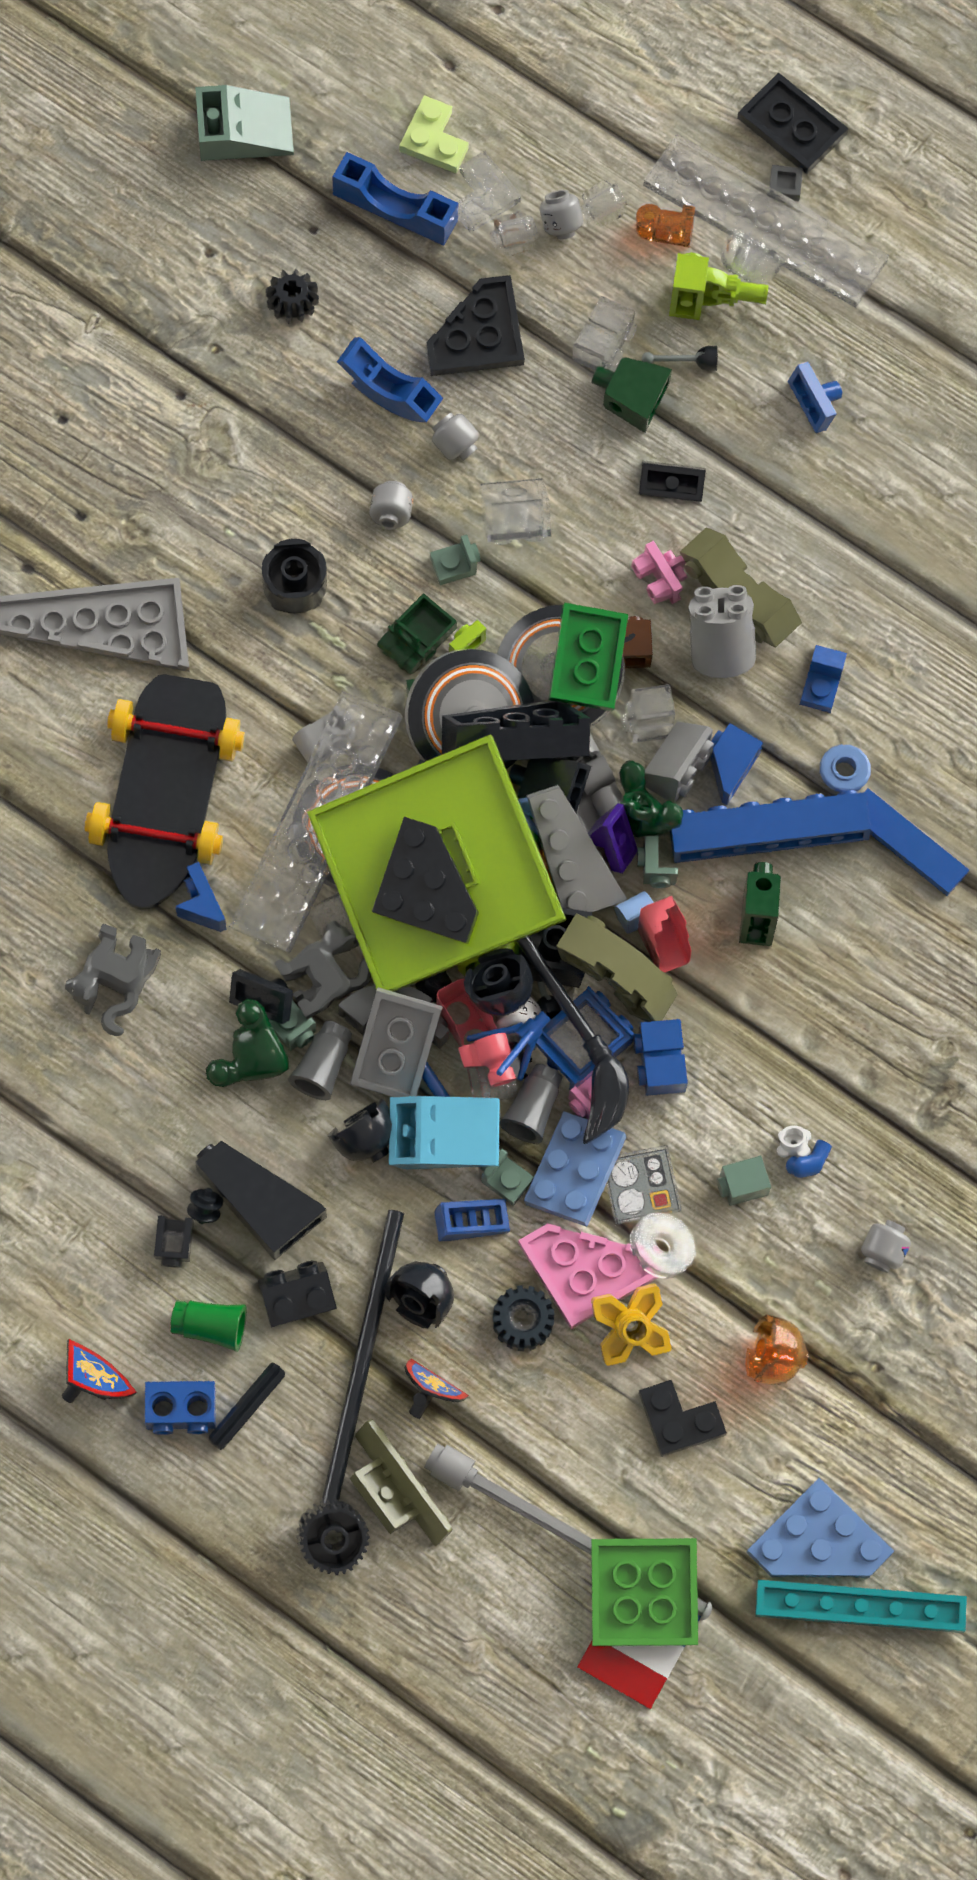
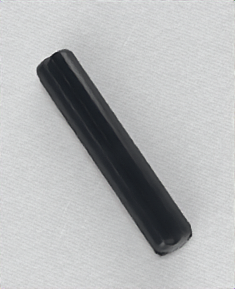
[208,1362,285,1450]

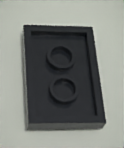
[737,72,848,174]

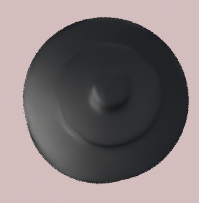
[415,971,452,1002]
[187,1188,224,1224]

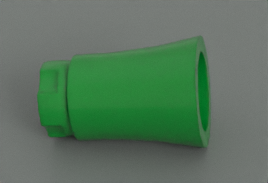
[170,1300,247,1352]

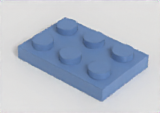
[524,1111,627,1227]

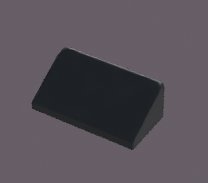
[639,461,706,502]

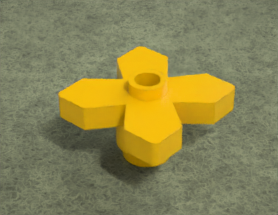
[591,1284,672,1366]

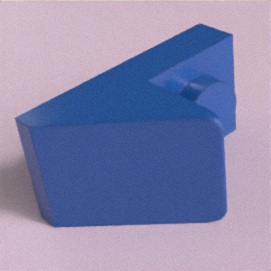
[799,645,847,713]
[176,862,227,932]

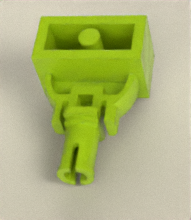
[669,252,769,320]

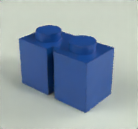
[633,1019,688,1096]

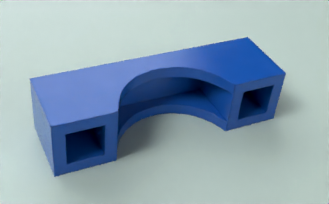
[332,152,459,246]

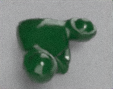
[619,760,683,838]
[206,999,289,1087]

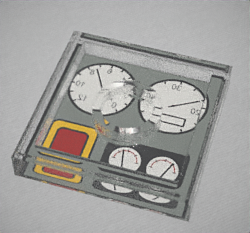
[606,1145,682,1225]

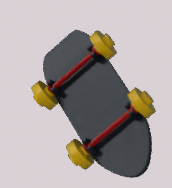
[84,674,245,910]

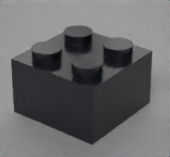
[519,908,593,988]

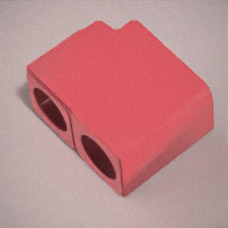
[638,896,692,972]
[436,979,497,1047]

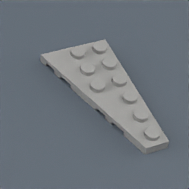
[0,578,190,672]

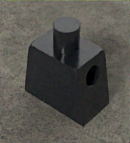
[509,758,591,813]

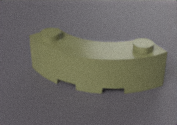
[680,527,802,648]
[556,913,678,1022]

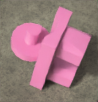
[631,541,687,604]

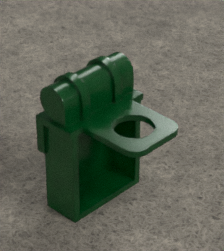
[377,593,457,675]

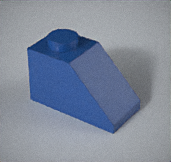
[710,723,763,805]

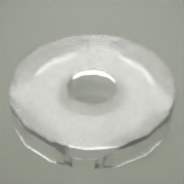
[630,1212,696,1279]

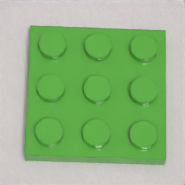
[591,1538,698,1646]

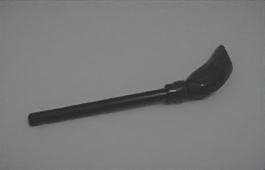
[516,936,629,1144]

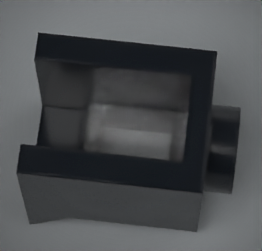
[154,1215,194,1268]

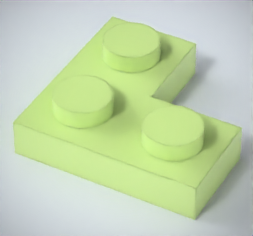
[399,95,469,173]

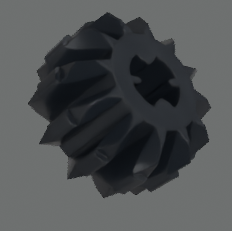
[266,268,319,324]

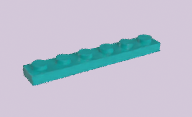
[755,1580,967,1633]

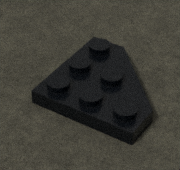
[426,275,525,376]
[372,817,479,944]

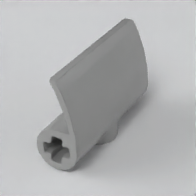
[556,733,623,833]

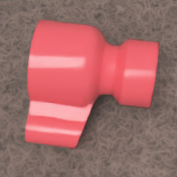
[458,1033,516,1087]

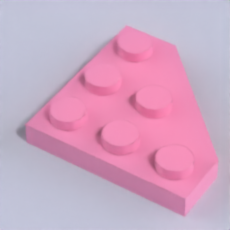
[518,1223,659,1329]

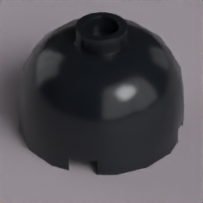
[464,948,534,1016]
[328,1099,392,1163]
[384,1261,454,1329]

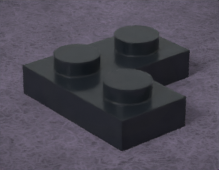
[639,1379,727,1457]

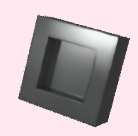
[768,165,803,202]

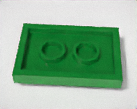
[548,602,628,711]

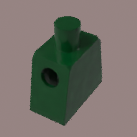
[591,357,672,433]
[739,862,781,947]

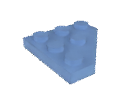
[746,1478,894,1578]

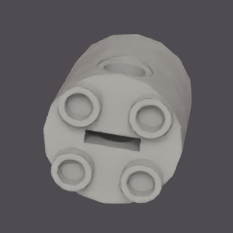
[688,585,756,678]

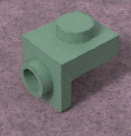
[637,836,678,888]

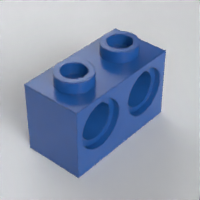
[145,1381,216,1435]

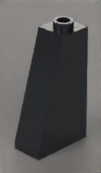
[195,1141,327,1260]

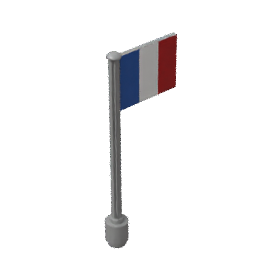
[424,1444,712,1710]

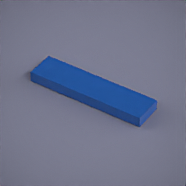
[865,788,969,896]

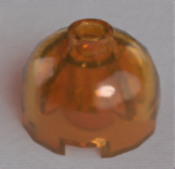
[745,1315,808,1385]

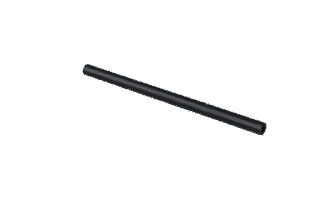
[321,1210,404,1503]

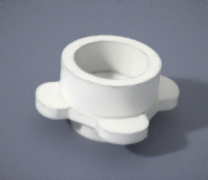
[777,1126,811,1158]

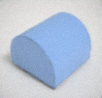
[614,891,654,934]

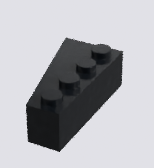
[442,700,590,761]

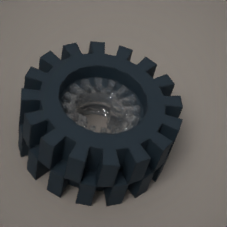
[492,1285,555,1351]

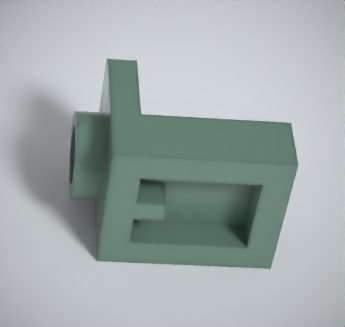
[430,535,481,585]
[269,1000,316,1052]
[480,1148,534,1206]

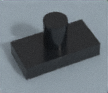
[229,969,293,1024]

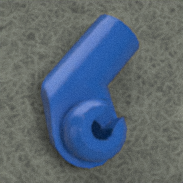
[786,1140,832,1178]

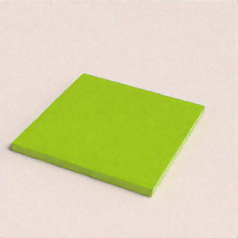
[307,734,566,992]

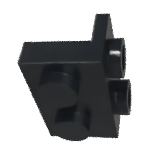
[258,1260,337,1328]

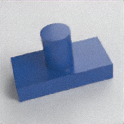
[787,362,842,433]

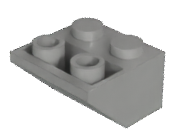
[645,722,714,803]

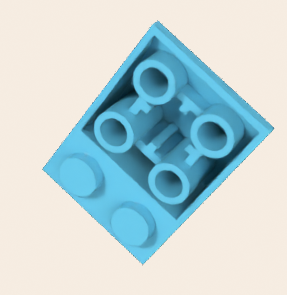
[389,1096,500,1169]

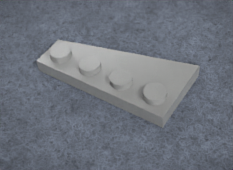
[526,785,627,912]

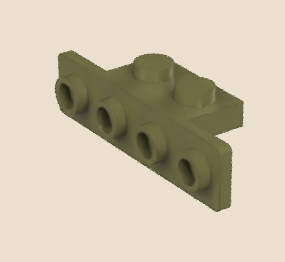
[349,1419,453,1546]

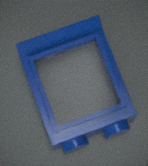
[533,986,634,1090]

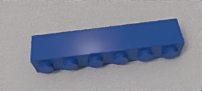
[669,790,871,863]

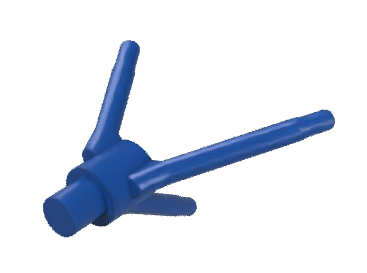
[467,1011,551,1081]

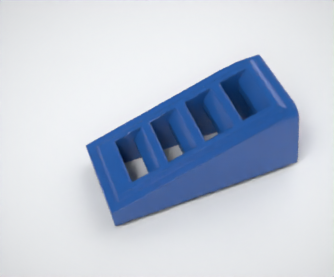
[434,1199,510,1242]

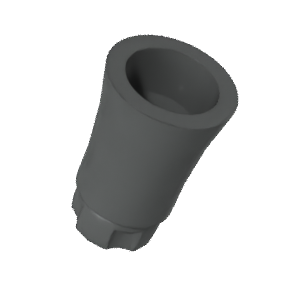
[288,1021,352,1101]
[499,1064,563,1144]

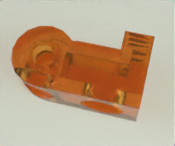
[635,204,696,248]

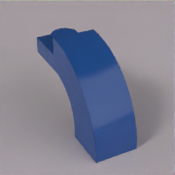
[337,337,443,422]

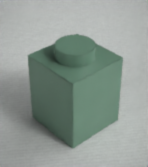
[717,1156,771,1206]

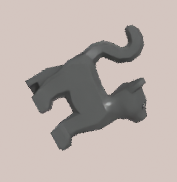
[275,921,371,1019]
[65,924,161,1036]

